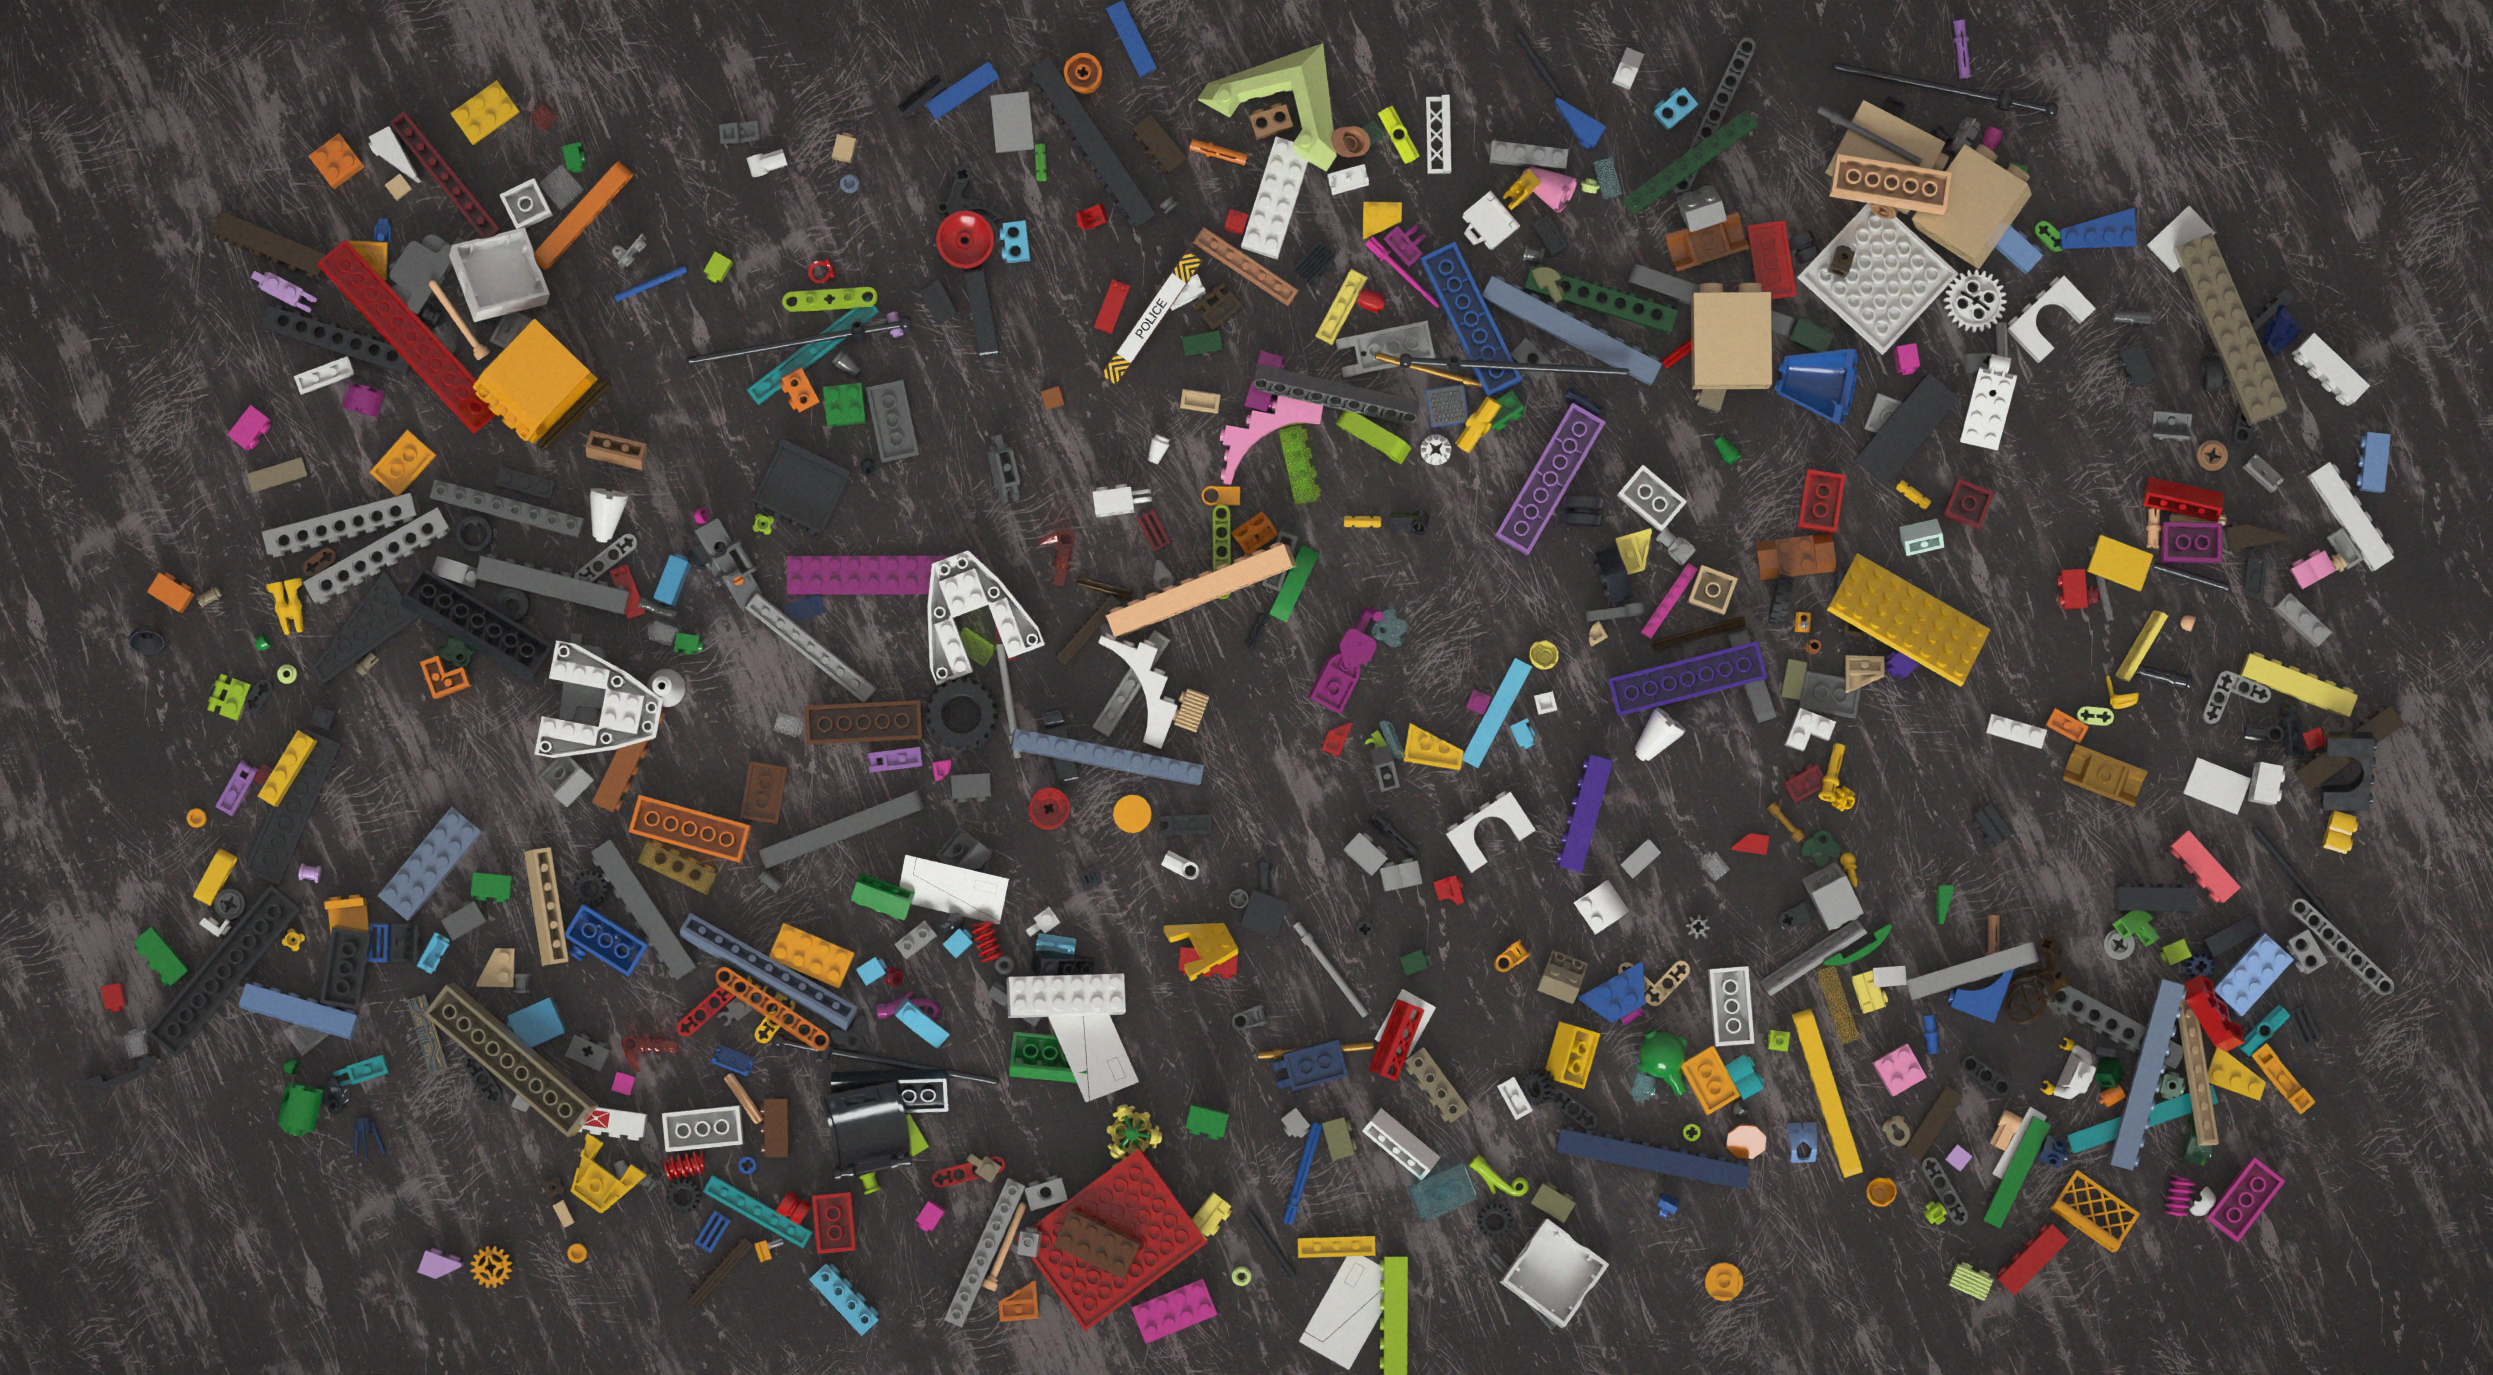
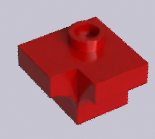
[1433,875,1464,905]

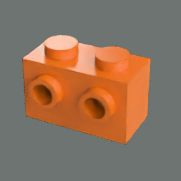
[779,366,819,412]
[147,572,195,613]

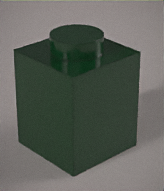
[1399,950,1430,976]

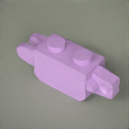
[251,271,317,313]

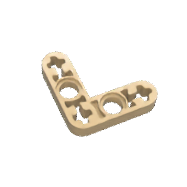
[1618,961,1690,1006]

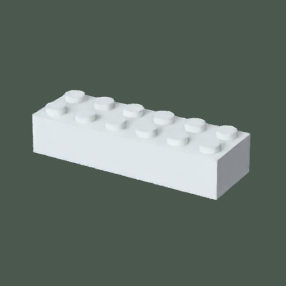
[1241,137,1309,260]
[1007,974,1126,1018]

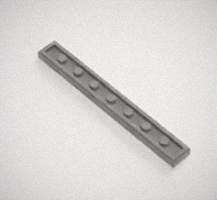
[745,592,877,703]

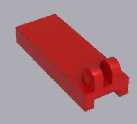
[1094,279,1130,334]
[610,564,646,620]

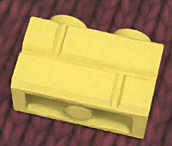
[1851,970,1888,1013]
[1192,1192,1232,1237]

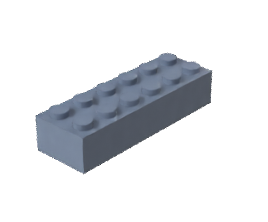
[378,807,484,921]

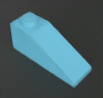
[894,997,950,1049]

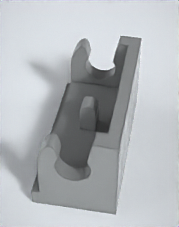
[2242,453,2284,493]

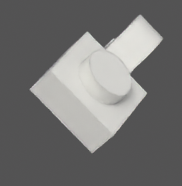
[1026,907,1060,937]

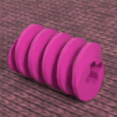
[2163,1175,2195,1217]

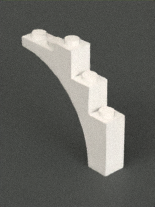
[1098,633,1177,749]

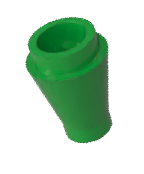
[1714,436,1741,465]

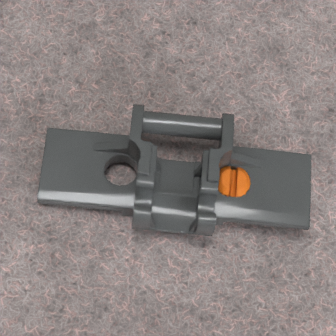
[694,517,763,608]

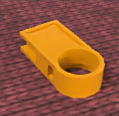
[1202,486,1240,506]

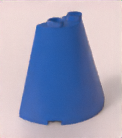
[1775,349,1858,424]

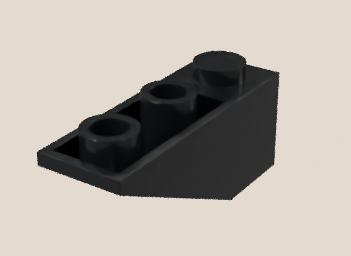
[1031,950,1095,976]

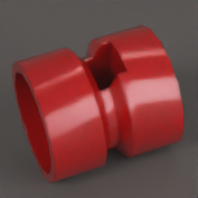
[776,1191,812,1225]

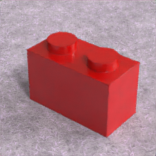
[2057,569,2088,610]

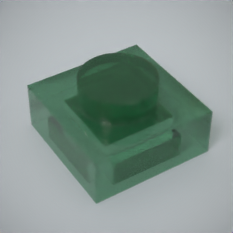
[1362,120,1385,148]

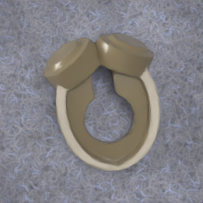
[1882,1115,1910,1146]

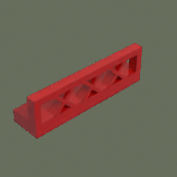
[1369,999,1425,1081]

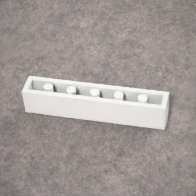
[2308,462,2394,571]

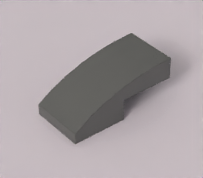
[719,121,762,144]

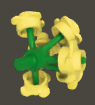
[1107,1104,1162,1160]

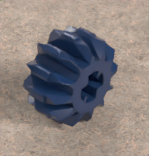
[2183,950,2216,979]

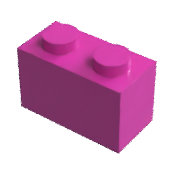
[1893,343,1920,375]
[227,405,272,450]
[916,1200,946,1232]

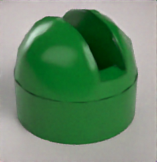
[254,634,271,651]
[283,1059,300,1075]

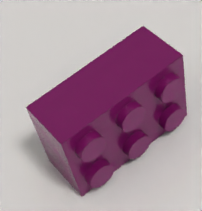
[2160,522,2222,563]

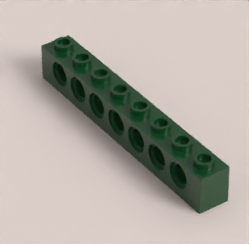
[1622,110,1758,217]
[1524,264,1678,334]

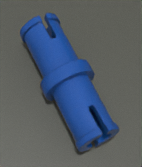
[1923,1014,1940,1054]

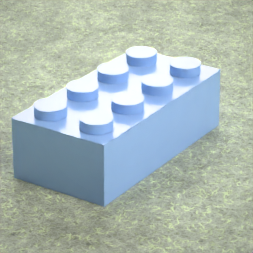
[2214,933,2294,1016]

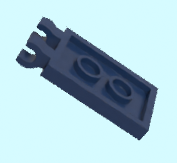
[1271,1038,1348,1091]

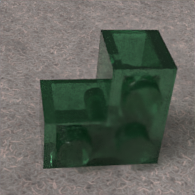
[2183,1109,2217,1166]

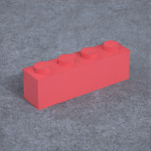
[2169,830,2241,903]

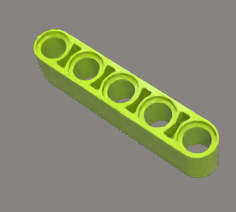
[1213,504,1231,599]

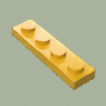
[1298,1236,1376,1258]

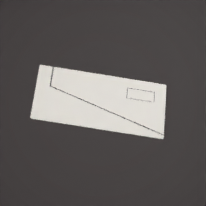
[899,855,1009,925]
[1049,1015,1139,1102]
[1299,1256,1384,1370]

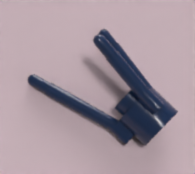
[354,1117,386,1161]

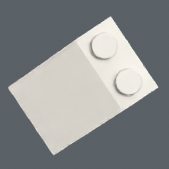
[368,126,421,183]

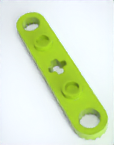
[782,287,878,312]

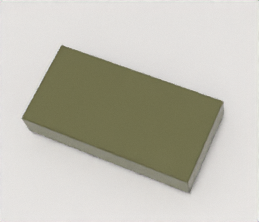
[1781,659,1807,700]

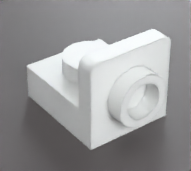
[199,917,232,937]

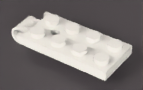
[1960,354,2017,450]

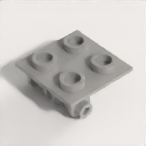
[612,234,647,268]

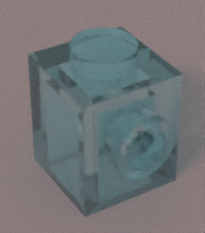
[1630,1073,1657,1103]

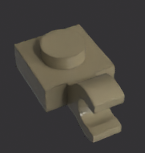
[967,1153,1001,1183]

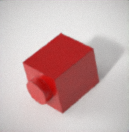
[1224,209,1248,235]
[101,983,128,1012]

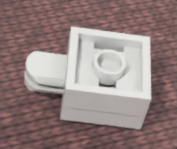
[1093,484,1152,517]

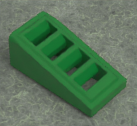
[1936,885,1954,924]

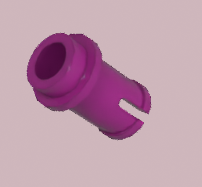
[1621,1007,1644,1026]

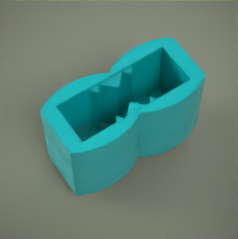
[1724,1054,1764,1100]

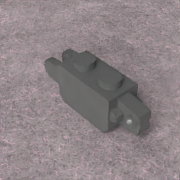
[987,434,1020,504]

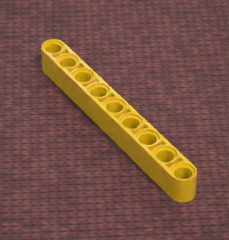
[1792,1008,1863,1178]

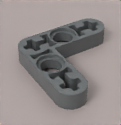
[1585,603,1644,622]

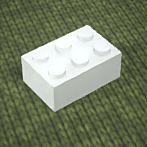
[1617,465,1687,532]

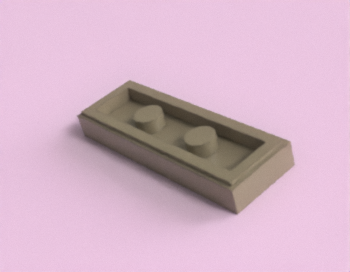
[247,457,308,493]

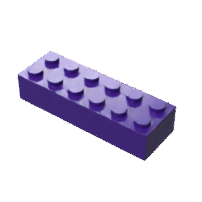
[1555,755,1613,873]

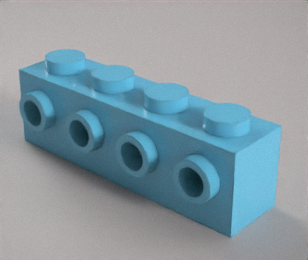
[809,1263,879,1336]

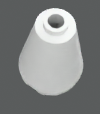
[590,488,628,542]
[647,669,685,707]
[1634,707,1686,761]

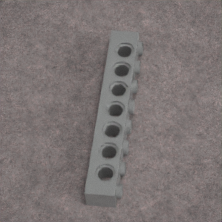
[262,493,419,558]
[303,507,451,604]
[944,1178,1026,1328]

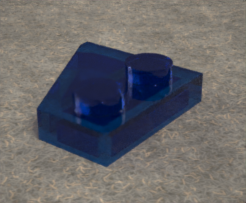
[2263,304,2303,357]

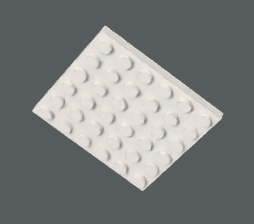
[1798,203,1959,355]

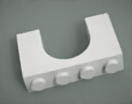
[2007,276,2096,363]
[1446,791,1535,873]

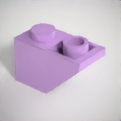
[418,1248,464,1279]

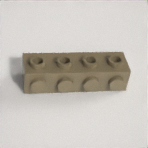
[1404,1047,1469,1123]

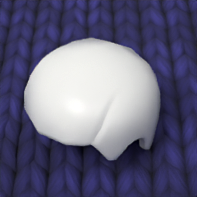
[2189,1186,2216,1216]

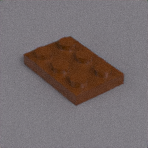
[740,761,788,824]

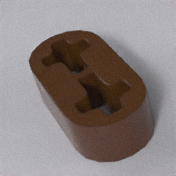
[303,548,337,577]

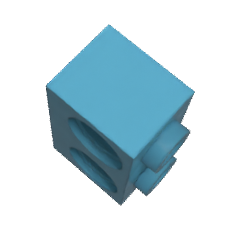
[1653,87,1698,131]
[1000,221,1030,263]

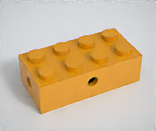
[769,923,856,989]

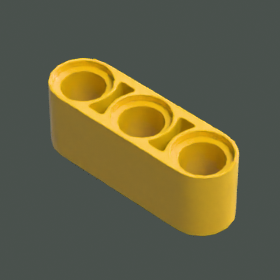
[193,848,237,906]

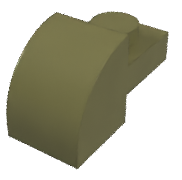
[1532,267,1564,304]

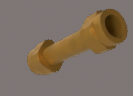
[1767,801,1806,843]

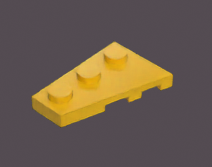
[2207,1047,2266,1101]

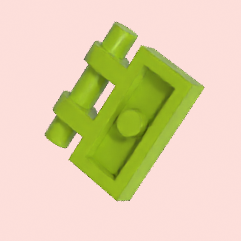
[207,674,252,721]

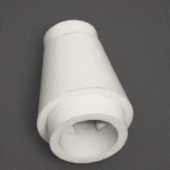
[1148,434,1169,464]

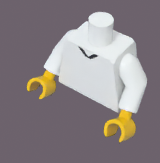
[2040,1038,2096,1099]

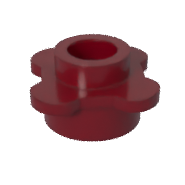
[2087,586,2100,605]
[884,966,903,987]

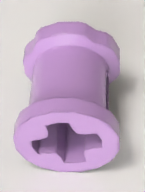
[299,863,321,883]

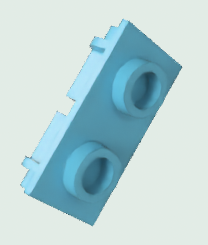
[416,932,450,974]
[1036,933,1076,955]

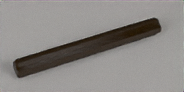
[537,379,610,451]
[1653,616,1746,650]

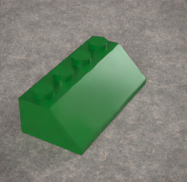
[1009,1032,1087,1083]

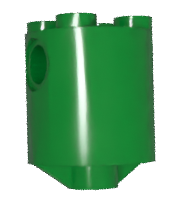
[276,1081,323,1136]

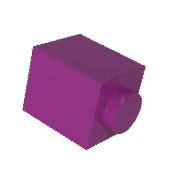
[1466,690,1491,715]

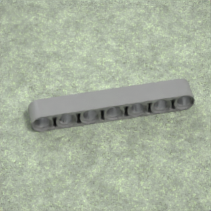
[2289,899,2394,995]
[1906,942,2039,1000]

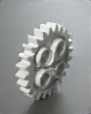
[1944,270,2007,332]

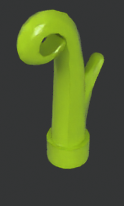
[1469,1154,1529,1196]

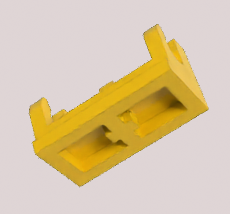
[1503,169,1541,210]

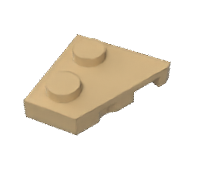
[1845,655,1884,693]
[476,948,515,987]

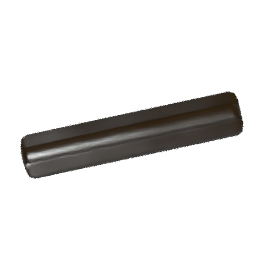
[1076,576,1132,600]

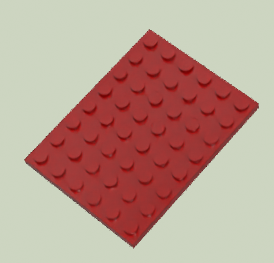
[1017,1148,1208,1331]

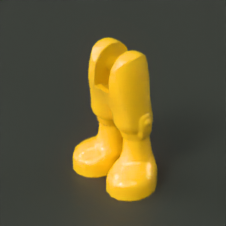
[266,578,303,635]

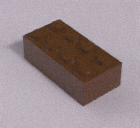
[1054,1208,1143,1279]

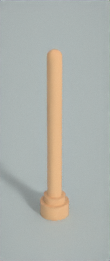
[429,280,490,360]
[981,1202,1026,1291]

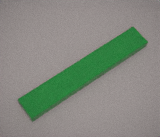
[1982,1116,2051,1228]

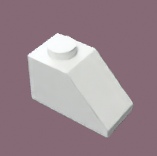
[1612,47,1644,90]

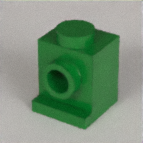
[562,142,586,173]
[674,633,703,655]

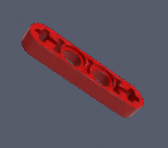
[677,985,738,1037]
[932,1156,1005,1188]

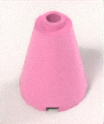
[1522,166,1577,213]

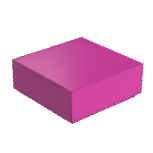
[611,1072,636,1096]

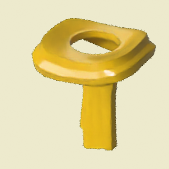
[2106,676,2139,709]

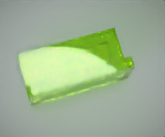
[960,626,997,667]

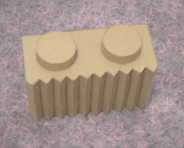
[1172,688,1209,733]

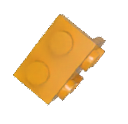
[324,894,369,934]

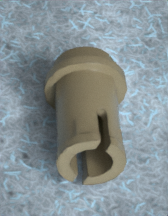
[196,586,223,607]
[355,652,379,676]

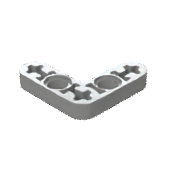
[2202,671,2271,724]

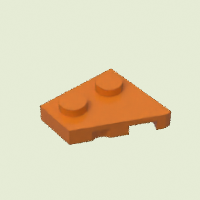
[999,1281,1039,1322]

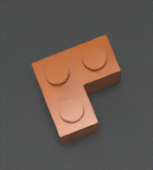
[420,656,472,699]

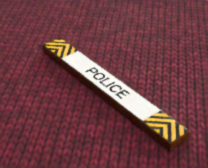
[1101,250,1203,386]

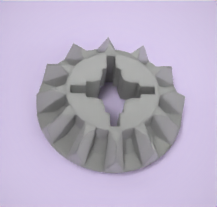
[2104,929,2135,960]

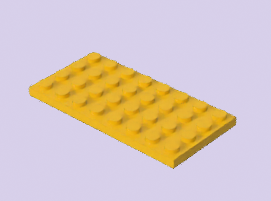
[1827,553,1991,687]

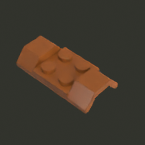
[1665,212,1750,272]
[1755,533,1836,580]

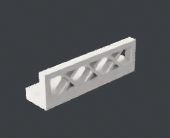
[1426,95,1451,174]

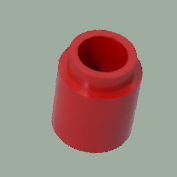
[1356,289,1386,313]

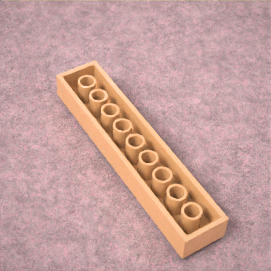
[1106,542,1297,637]

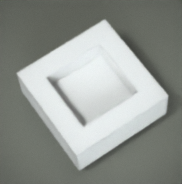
[1534,691,1557,715]

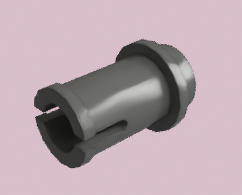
[758,869,783,893]

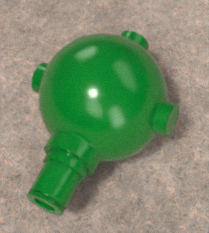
[1637,1029,1688,1096]

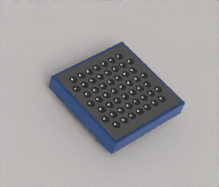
[1426,384,1469,428]

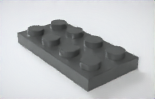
[866,380,919,463]

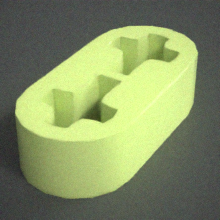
[2076,707,2114,726]

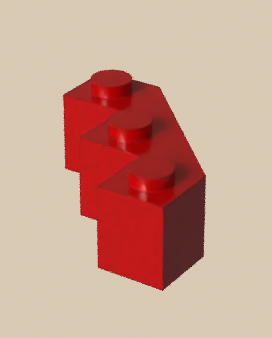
[2183,975,2245,1052]

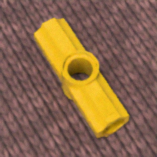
[1456,396,1502,453]

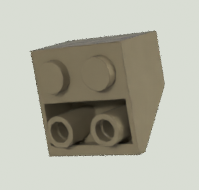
[1537,950,1588,1004]

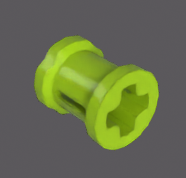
[859,1171,881,1195]

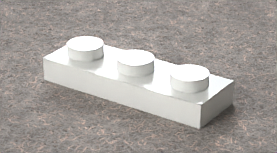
[294,356,355,395]
[1986,714,2047,749]

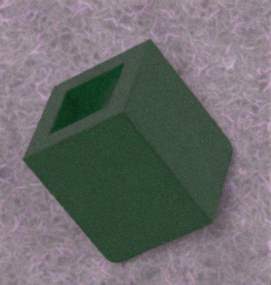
[2094,1058,2124,1088]

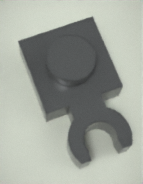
[717,998,753,1026]

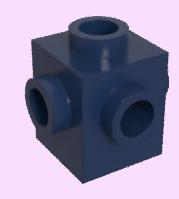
[2038,1135,2070,1168]

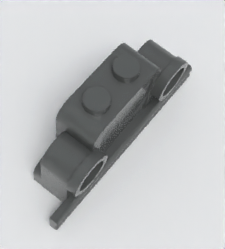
[389,235,466,318]
[559,633,606,725]

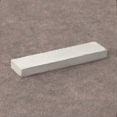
[1992,1107,2047,1179]

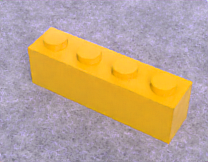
[258,730,318,807]

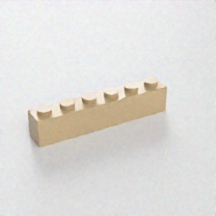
[524,847,568,966]

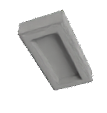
[2326,527,2364,570]

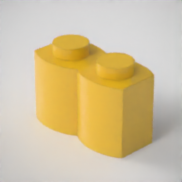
[2321,810,2358,854]

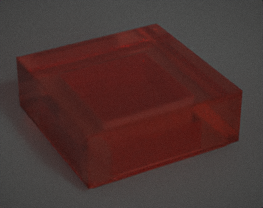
[529,104,557,132]

